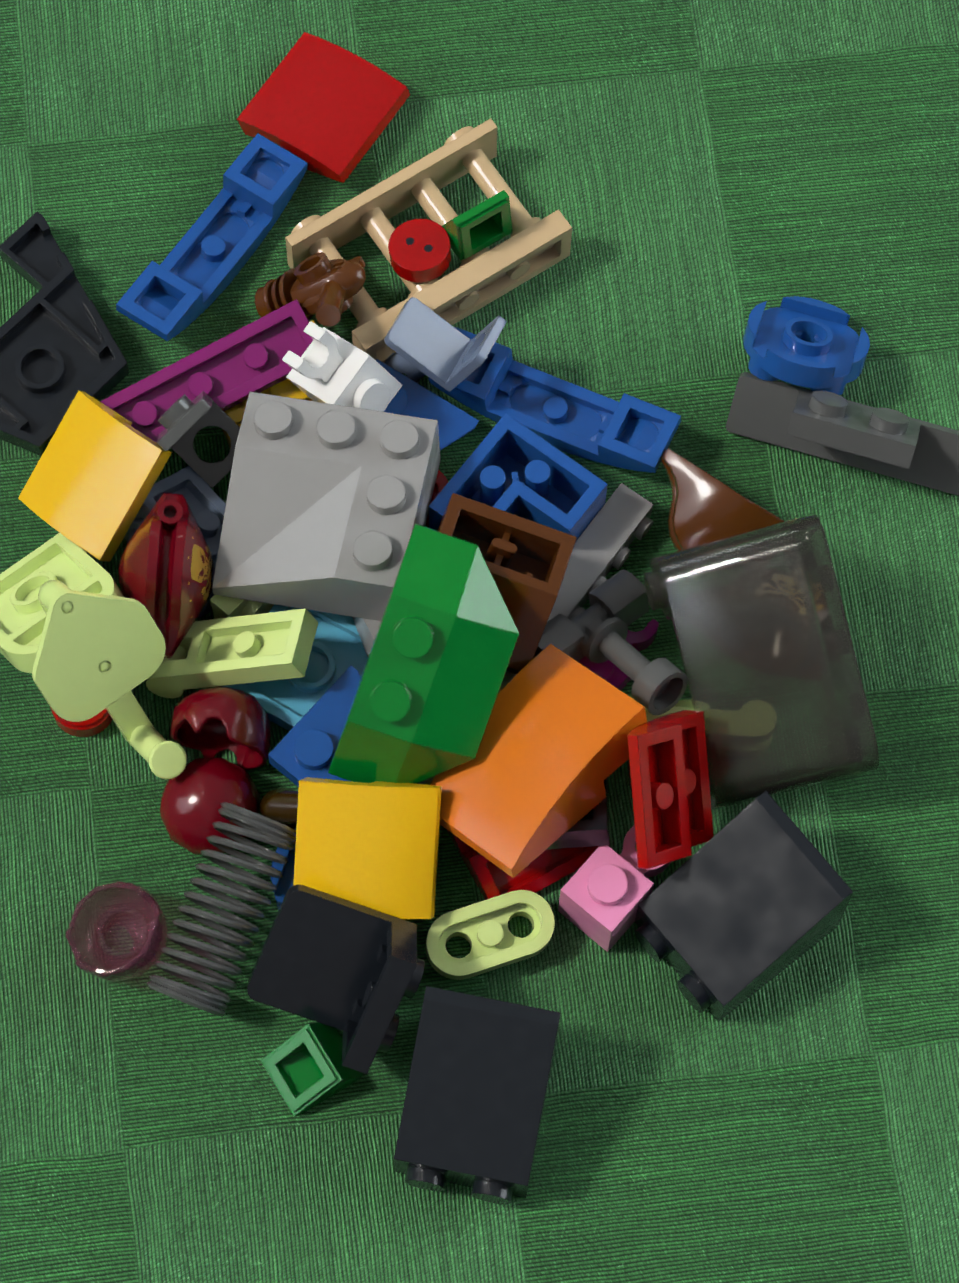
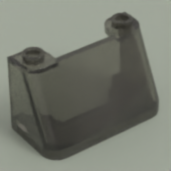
[644,515,879,810]

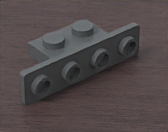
[726,372,959,496]

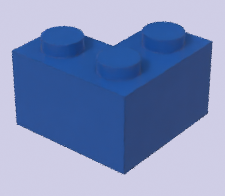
[429,413,608,542]

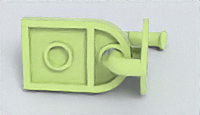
[0,533,187,779]

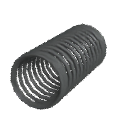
[146,801,296,1017]

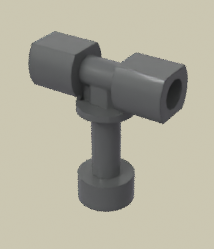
[533,570,688,715]

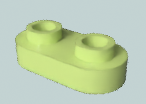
[426,890,555,980]

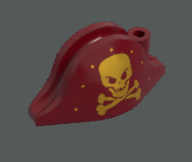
[119,493,215,658]

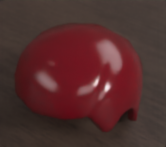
[170,687,271,770]
[160,758,261,855]

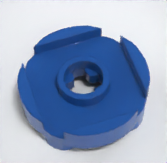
[743,296,870,395]

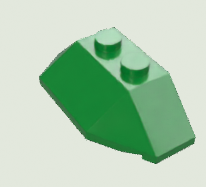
[328,523,519,784]

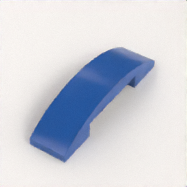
[116,133,308,341]
[429,327,681,473]

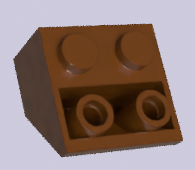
[438,493,577,674]

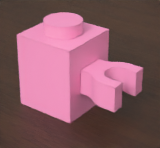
[558,824,671,952]

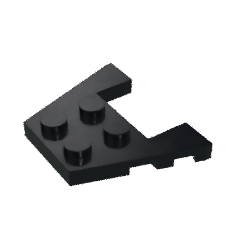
[0,211,129,456]

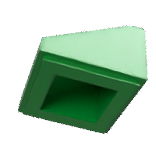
[442,190,513,261]
[260,1022,363,1116]

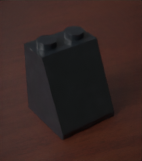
[635,791,853,1022]
[394,986,561,1204]

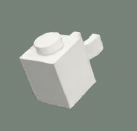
[282,321,403,412]

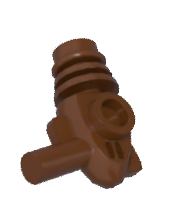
[255,252,366,327]

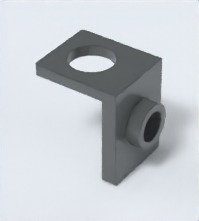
[157,391,240,487]

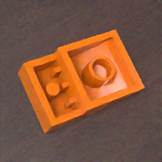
[430,643,647,878]

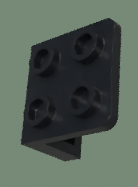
[247,885,425,1074]

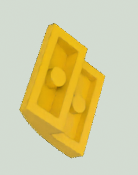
[18,390,172,562]
[293,777,442,919]

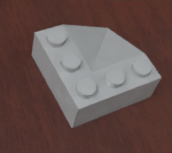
[212,392,441,621]

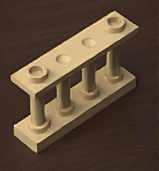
[285,118,572,363]

